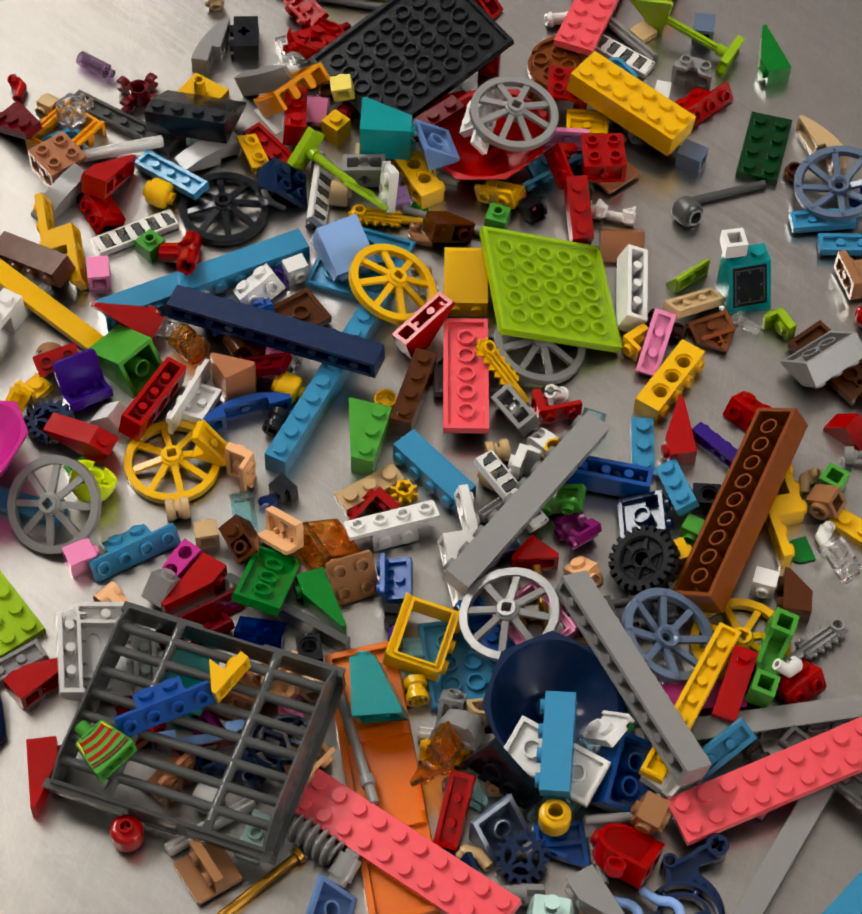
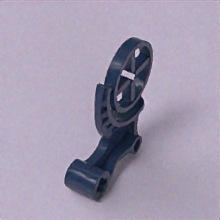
[196,714,309,791]
[655,834,729,914]

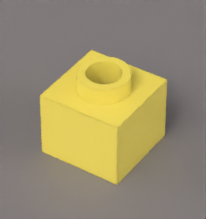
[330,74,355,102]

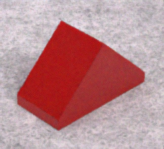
[823,413,862,451]
[510,534,559,570]

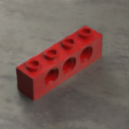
[118,356,187,442]

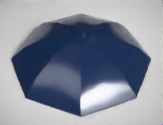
[481,630,626,755]

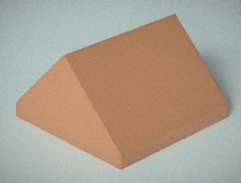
[599,228,645,265]
[210,352,257,402]

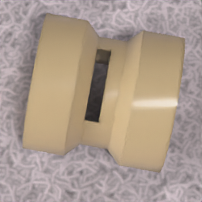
[484,438,511,462]
[164,496,191,522]

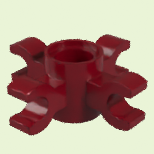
[117,72,158,114]

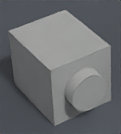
[141,568,181,608]

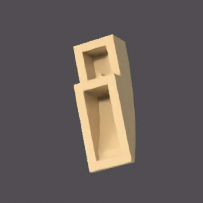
[796,115,849,172]

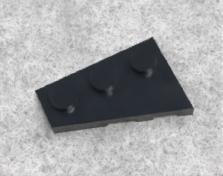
[459,738,544,810]

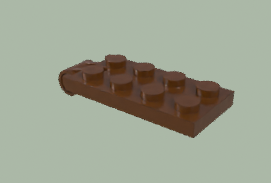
[222,287,332,358]
[787,320,862,406]

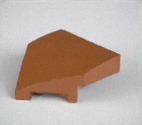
[687,310,737,352]

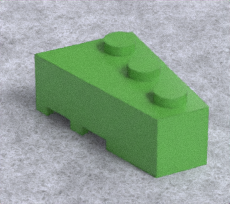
[349,397,392,476]

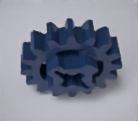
[24,398,74,445]
[494,829,550,884]

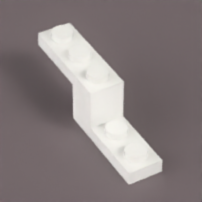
[0,282,51,333]
[437,484,480,608]

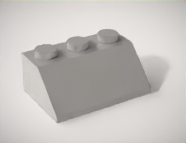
[781,330,862,389]

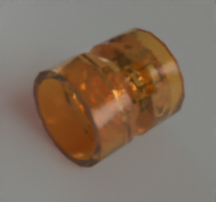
[168,323,210,365]

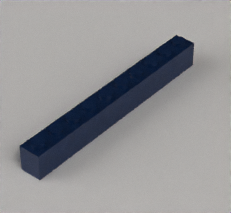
[166,285,385,378]

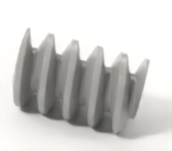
[287,815,345,866]

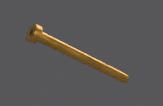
[217,846,306,914]

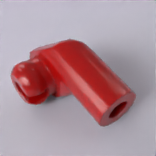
[7,74,27,102]

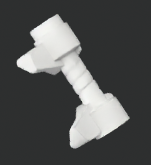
[591,198,637,227]

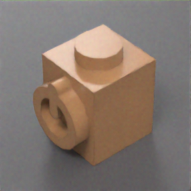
[805,483,847,520]
[629,790,672,835]

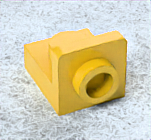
[622,323,649,362]
[17,373,53,404]

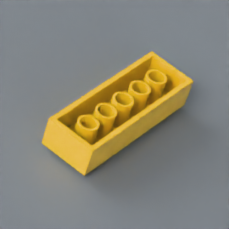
[567,51,696,156]

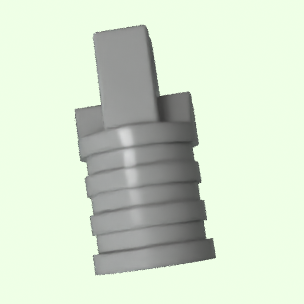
[501,883,546,907]

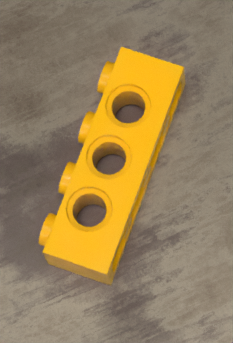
[385,148,445,210]
[633,339,705,424]

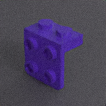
[52,348,114,412]

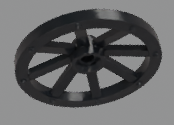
[179,172,269,246]

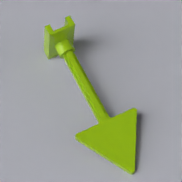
[630,0,745,77]
[287,126,389,212]

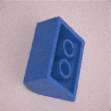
[589,731,653,813]

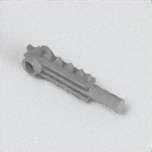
[783,617,849,662]

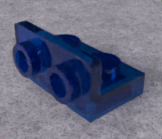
[234,616,287,649]

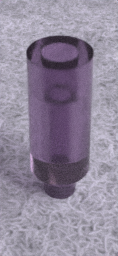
[76,51,116,78]

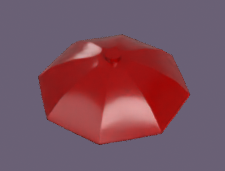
[441,89,549,180]

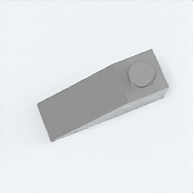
[564,864,625,914]

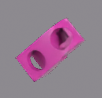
[161,538,202,579]

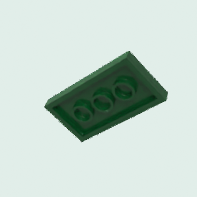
[735,111,792,186]

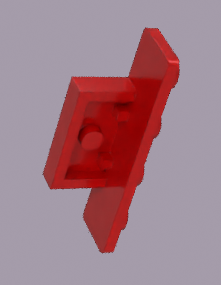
[675,82,733,127]

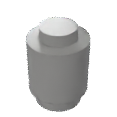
[328,848,362,888]

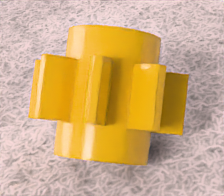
[390,479,418,508]

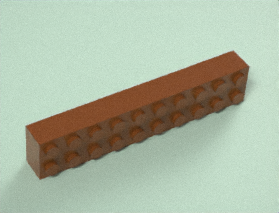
[673,408,808,613]

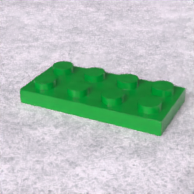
[231,545,302,616]

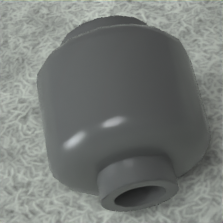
[671,196,703,227]

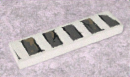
[595,34,656,79]
[306,151,335,228]
[91,209,179,256]
[472,450,549,533]

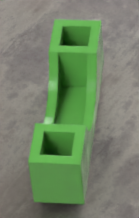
[743,607,800,708]

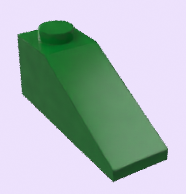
[757,24,791,86]
[293,567,347,635]

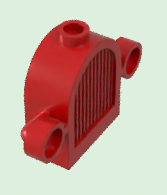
[590,823,665,889]

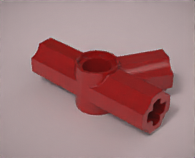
[158,230,202,275]

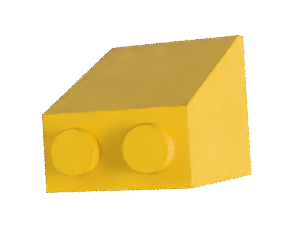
[443,247,488,317]

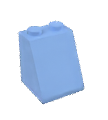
[310,214,377,282]

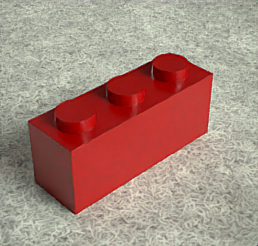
[282,86,307,146]
[563,175,594,244]

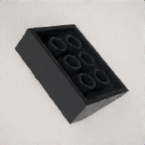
[144,90,246,144]

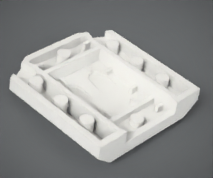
[56,602,158,700]

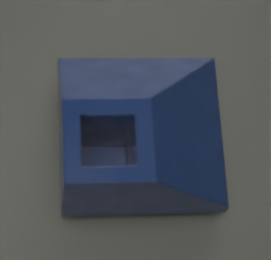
[257,157,307,210]

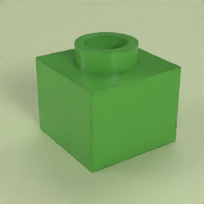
[484,203,511,230]
[135,228,166,263]
[818,462,850,491]
[679,513,705,546]

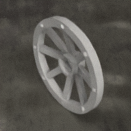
[469,76,559,152]
[493,325,585,385]
[7,455,102,554]
[459,567,561,662]

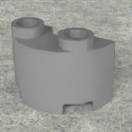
[670,54,713,91]
[429,709,485,751]

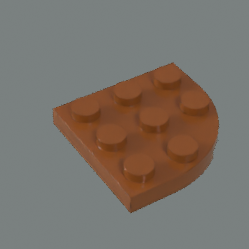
[527,36,586,86]

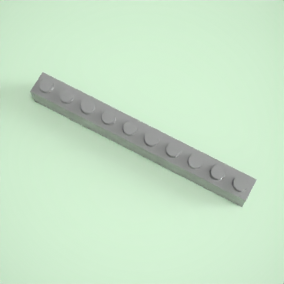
[442,410,610,596]
[555,570,712,786]

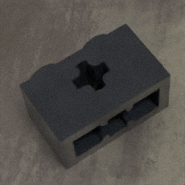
[230,16,259,60]

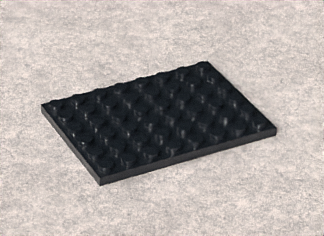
[309,0,514,119]

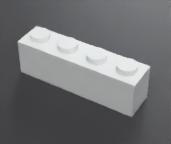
[616,244,648,332]

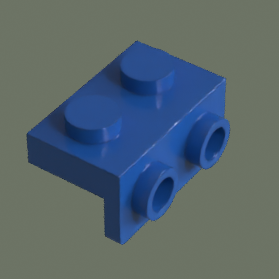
[376,553,413,605]

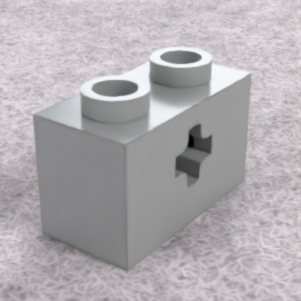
[343,154,385,187]
[491,383,541,438]

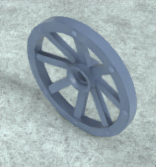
[794,146,862,221]
[621,588,713,684]

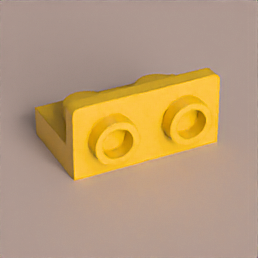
[474,180,526,209]

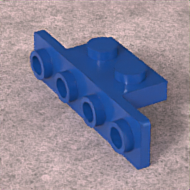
[114,676,216,737]

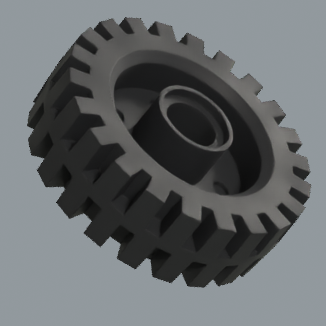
[608,525,681,595]

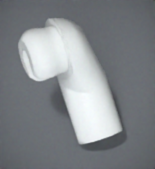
[815,521,835,555]
[772,656,803,678]

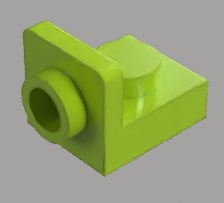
[761,307,797,341]

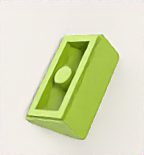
[666,258,710,294]

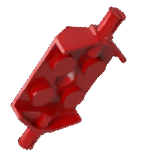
[283,17,351,59]

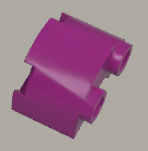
[553,512,602,550]

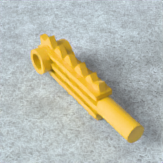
[347,204,423,228]
[474,337,530,403]

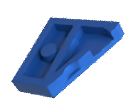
[532,820,590,869]

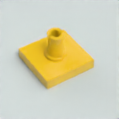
[177,72,229,99]

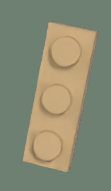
[662,287,726,319]
[334,462,405,515]

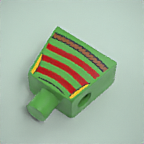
[74,720,138,784]

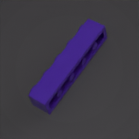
[692,422,738,468]

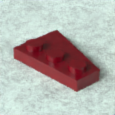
[0,100,42,140]

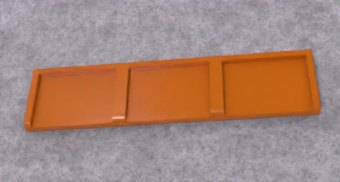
[324,641,445,914]

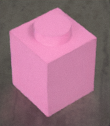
[306,96,331,127]
[86,256,111,291]
[62,537,101,578]

